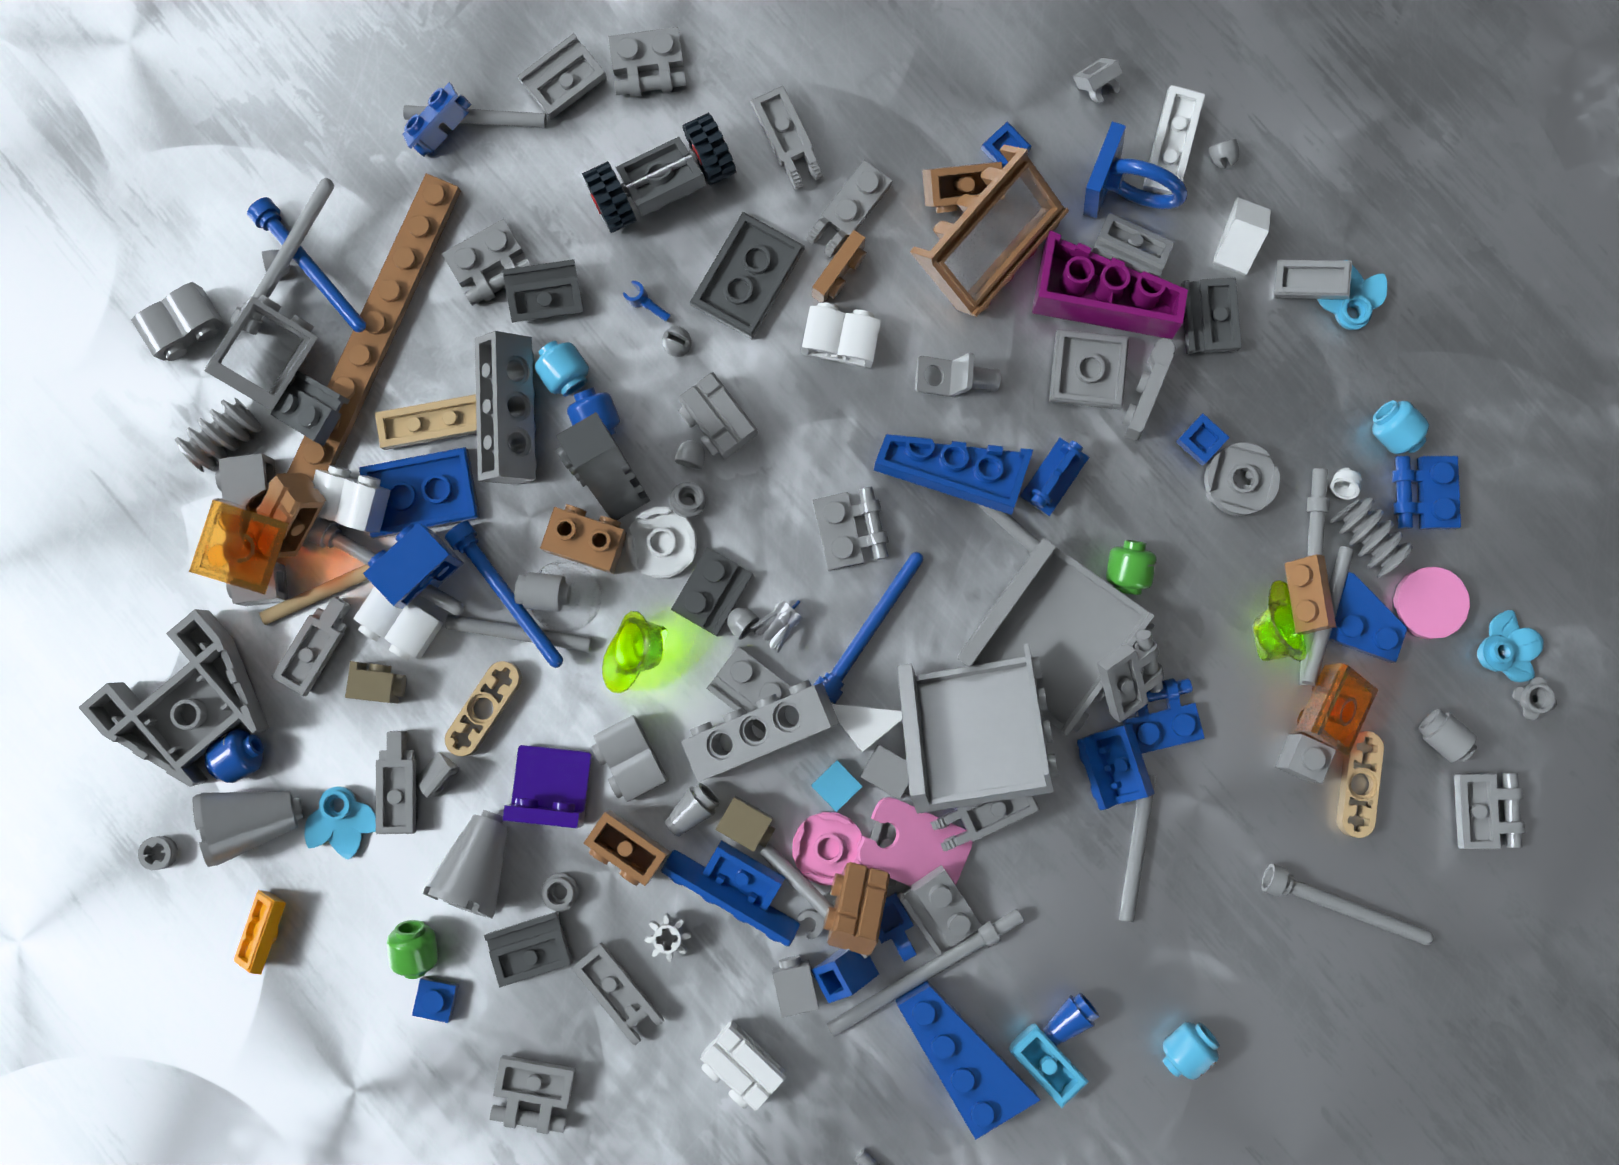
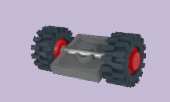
[582,112,737,233]

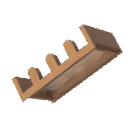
[910,145,1069,317]

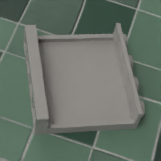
[958,538,1155,736]
[897,643,1059,814]

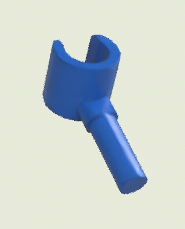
[623,281,671,322]

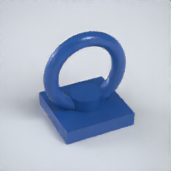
[1083,121,1188,219]

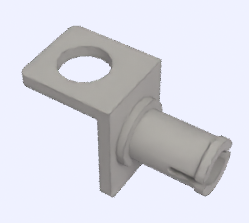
[915,353,1001,397]

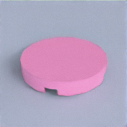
[1393,567,1470,639]
[792,811,863,885]

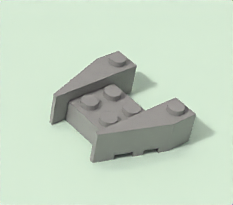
[78,609,269,787]

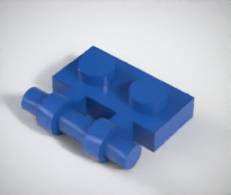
[1392,456,1461,529]
[1122,678,1205,754]

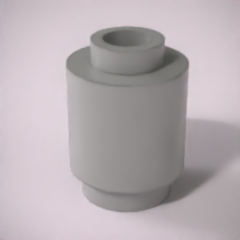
[515,572,571,612]
[1418,709,1477,763]

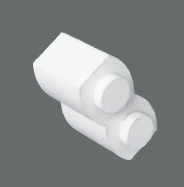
[801,302,881,368]
[313,465,391,533]
[353,587,444,661]

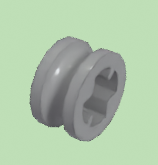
[138,836,178,870]

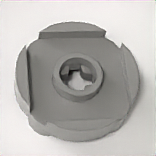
[1204,443,1280,516]

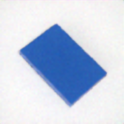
[359,447,480,539]

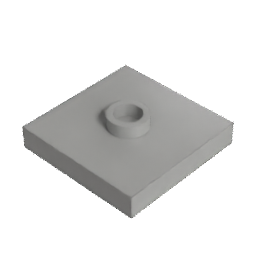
[1049,329,1129,410]

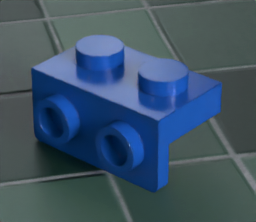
[1077,723,1155,810]

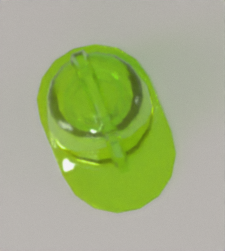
[1252,580,1307,662]
[602,611,668,693]

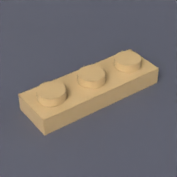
[375,394,477,450]

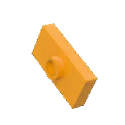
[234,890,286,975]

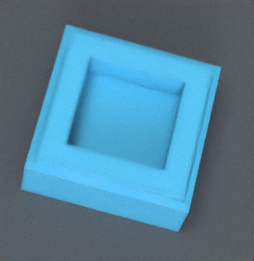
[811,760,863,812]

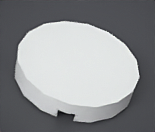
[626,507,698,579]

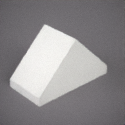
[1212,197,1271,276]
[832,704,902,752]

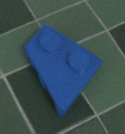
[1329,572,1408,663]

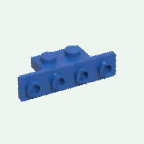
[661,840,800,947]

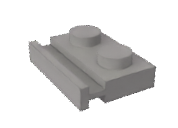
[518,33,607,120]
[1092,213,1174,278]
[706,647,791,733]
[897,865,982,957]

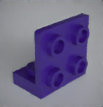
[503,745,592,828]

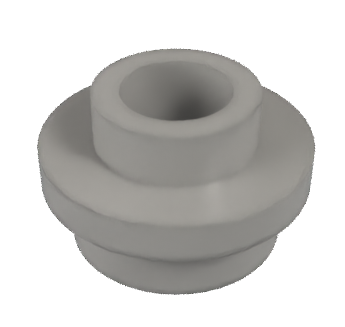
[670,482,706,518]
[541,873,579,911]

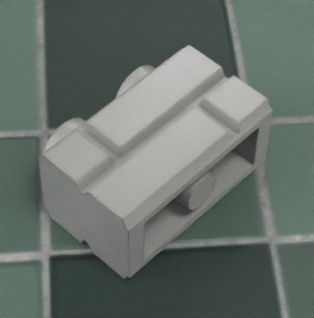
[678,372,758,460]

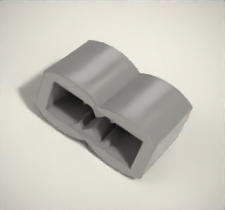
[131,281,224,361]
[592,715,669,802]

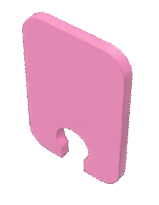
[857,797,973,887]

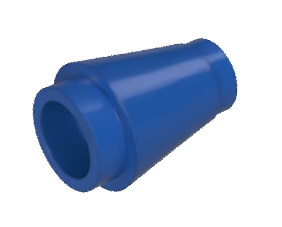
[1043,993,1100,1046]

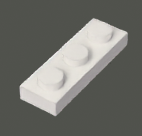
[1142,85,1205,195]

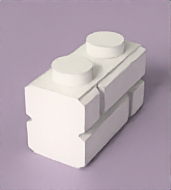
[700,1020,786,1111]

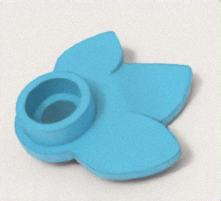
[1317,260,1387,330]
[1477,610,1544,683]
[304,786,376,860]

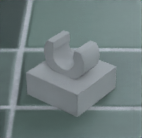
[1073,58,1123,103]

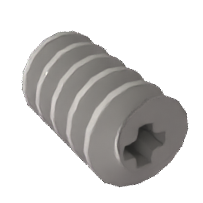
[175,397,262,472]
[1330,497,1413,578]

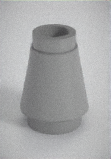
[665,783,719,837]

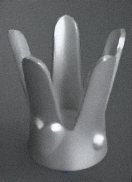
[750,600,803,653]

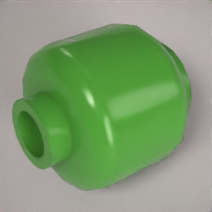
[1106,540,1157,595]
[386,920,438,979]

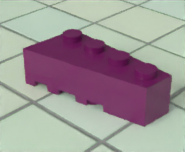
[1032,230,1188,340]

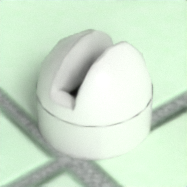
[1330,468,1362,500]

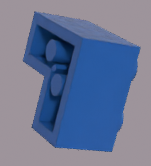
[363,522,464,609]

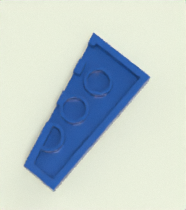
[874,434,1033,515]

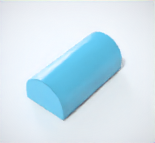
[1008,1023,1089,1108]

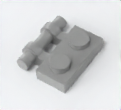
[608,27,686,97]
[442,218,531,306]
[813,487,889,571]
[1097,630,1164,723]
[1454,773,1526,849]
[490,1055,576,1134]

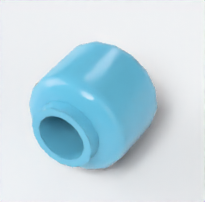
[535,341,589,397]
[1372,400,1429,454]
[1162,1022,1220,1080]

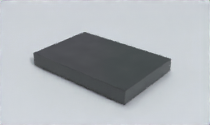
[690,212,805,340]

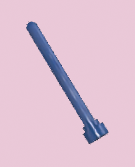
[247,197,366,333]
[445,521,563,668]
[814,552,923,704]

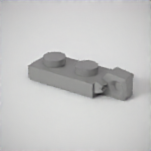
[272,596,351,696]
[376,731,416,834]

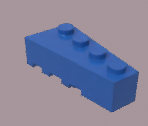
[896,980,1040,1140]

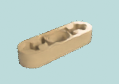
[445,661,522,756]
[1336,731,1384,838]

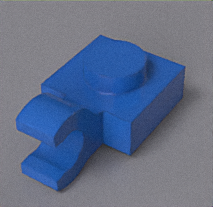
[879,892,917,962]

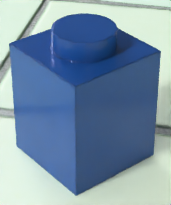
[811,949,879,1003]

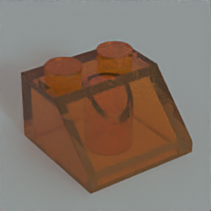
[189,497,289,595]
[1294,663,1378,757]

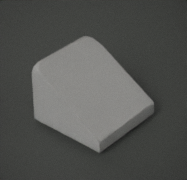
[416,752,459,798]

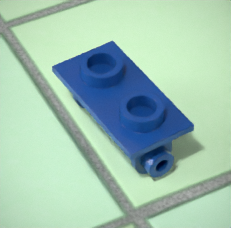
[403,82,472,157]
[1019,437,1090,516]

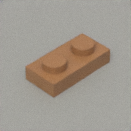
[812,230,867,303]
[1285,554,1336,635]

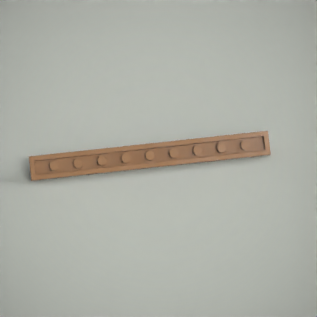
[287,173,461,483]

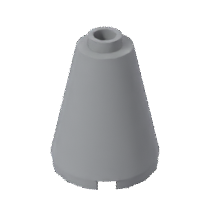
[192,791,304,867]
[422,810,508,919]

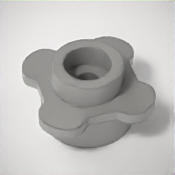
[1512,677,1557,720]

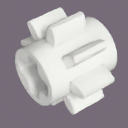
[644,913,692,962]

